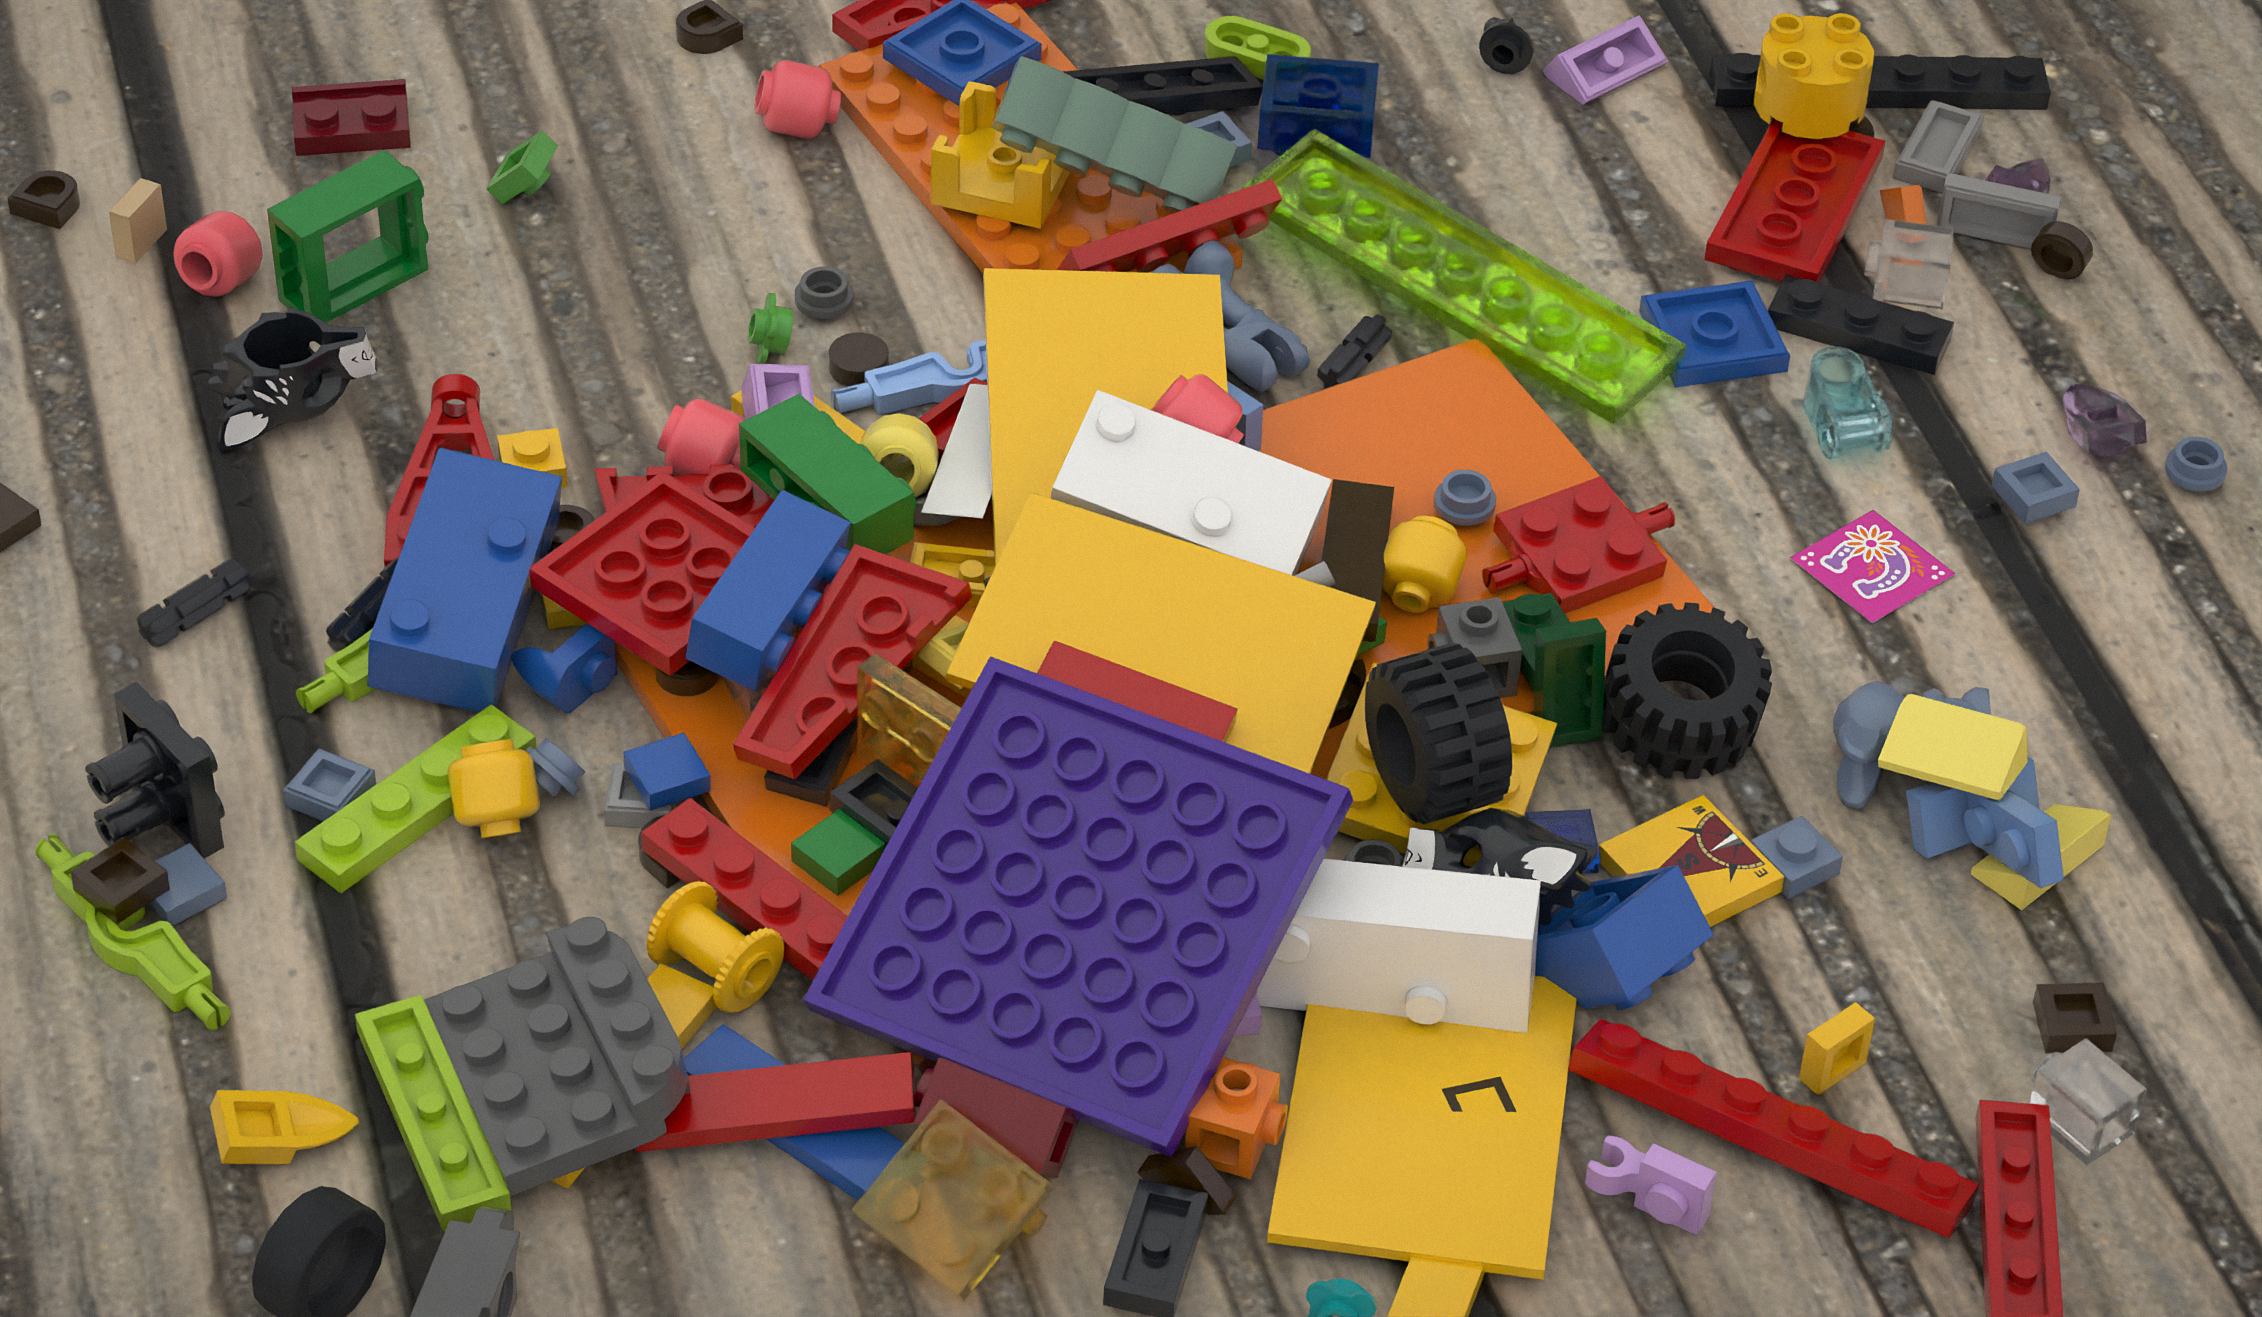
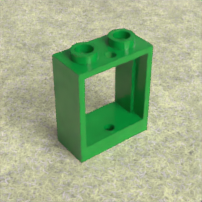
[267,150,429,323]

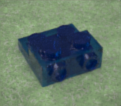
[1257,54,1379,162]

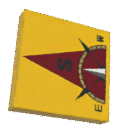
[1597,795,1785,927]

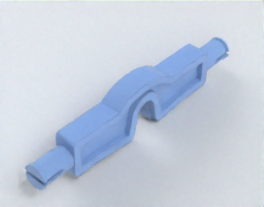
[831,340,987,415]

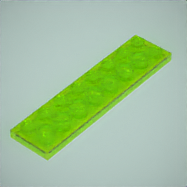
[1242,129,1686,425]

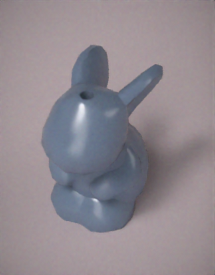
[1833,681,1991,809]

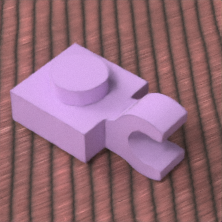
[1585,1136,1717,1235]

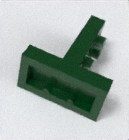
[1502,593,1606,748]

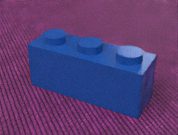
[686,490,851,691]

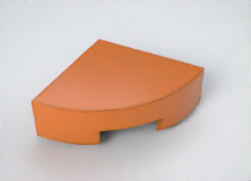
[1880,184,1928,245]

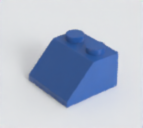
[1535,865,1714,1010]

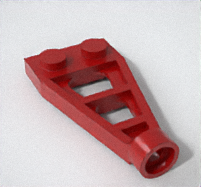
[384,374,494,567]

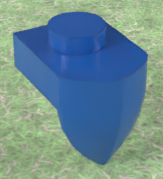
[510,624,617,713]

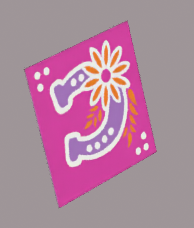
[1790,510,1956,623]

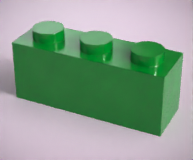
[739,394,916,554]

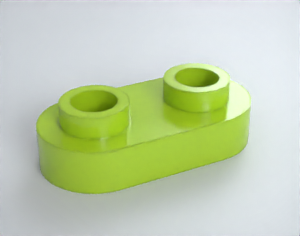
[1204,16,1311,86]

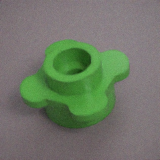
[748,292,793,364]

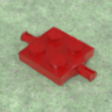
[1482,476,1675,613]

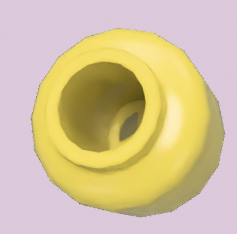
[860,413,939,498]

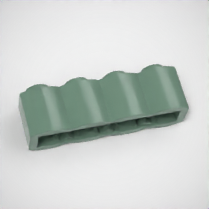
[991,56,1237,214]

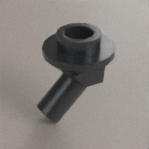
[1479,17,1534,74]

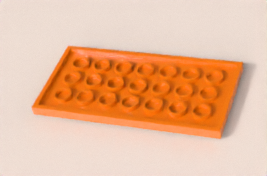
[819,2,1243,273]

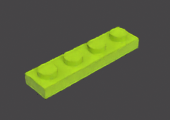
[294,704,537,893]
[355,994,512,1233]

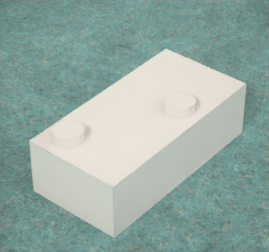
[1050,390,1332,576]
[1257,859,1541,1033]

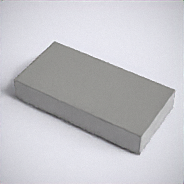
[1893,100,1984,193]
[1936,173,2062,249]

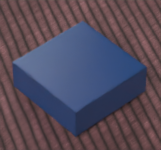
[623,732,711,811]

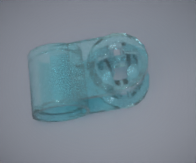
[1802,347,1893,459]

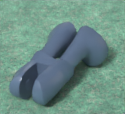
[1151,240,1310,394]

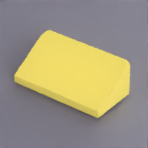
[1878,694,2028,801]
[1971,804,2111,910]

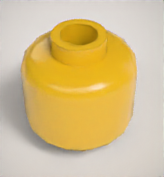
[1382,515,1467,613]
[447,739,540,838]

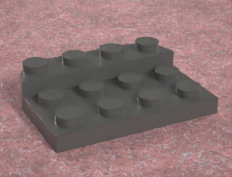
[424,917,690,1196]

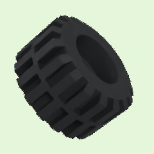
[1603,602,1772,779]
[1365,643,1512,824]

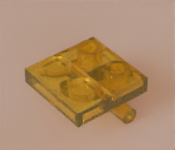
[857,653,961,788]
[851,1099,1054,1301]

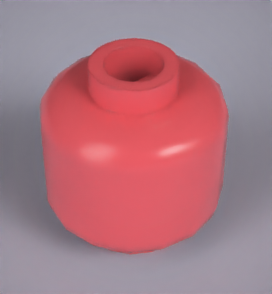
[754,60,841,139]
[173,211,263,297]
[1151,374,1244,443]
[657,398,745,475]

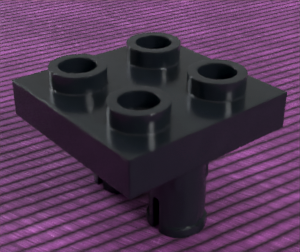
[85,682,225,859]

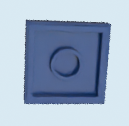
[883,0,1042,106]
[1639,281,1790,388]

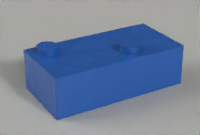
[368,448,562,713]

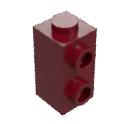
[914,1057,1080,1178]

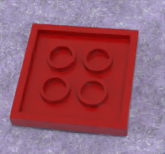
[529,471,755,676]

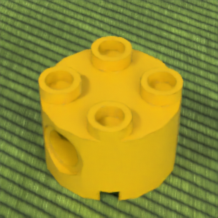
[1754,13,1874,139]

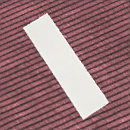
[921,384,992,519]

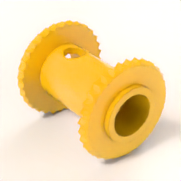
[646,881,784,1013]

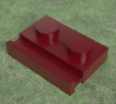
[291,79,411,156]

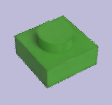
[486,130,558,205]

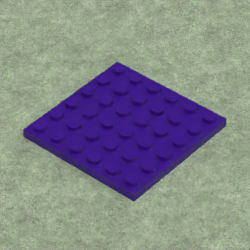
[803,656,1353,1157]

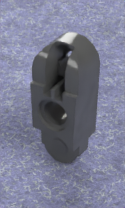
[410,1206,520,1317]

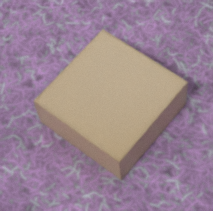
[109,178,167,263]

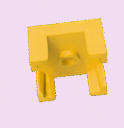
[931,81,1070,229]

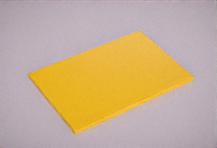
[983,268,1228,566]
[946,492,1376,774]
[1267,976,1577,1280]

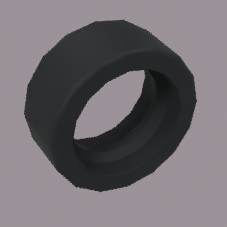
[252,1186,386,1317]

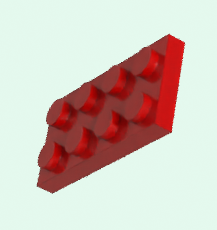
[1704,118,1886,283]

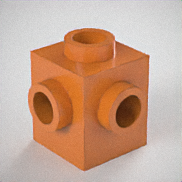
[1185,1057,1288,1180]

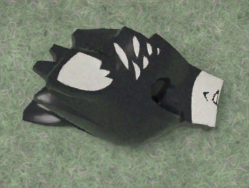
[208,308,378,453]
[1402,808,1596,926]

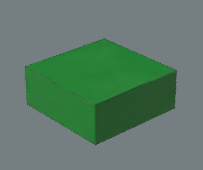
[791,809,886,896]

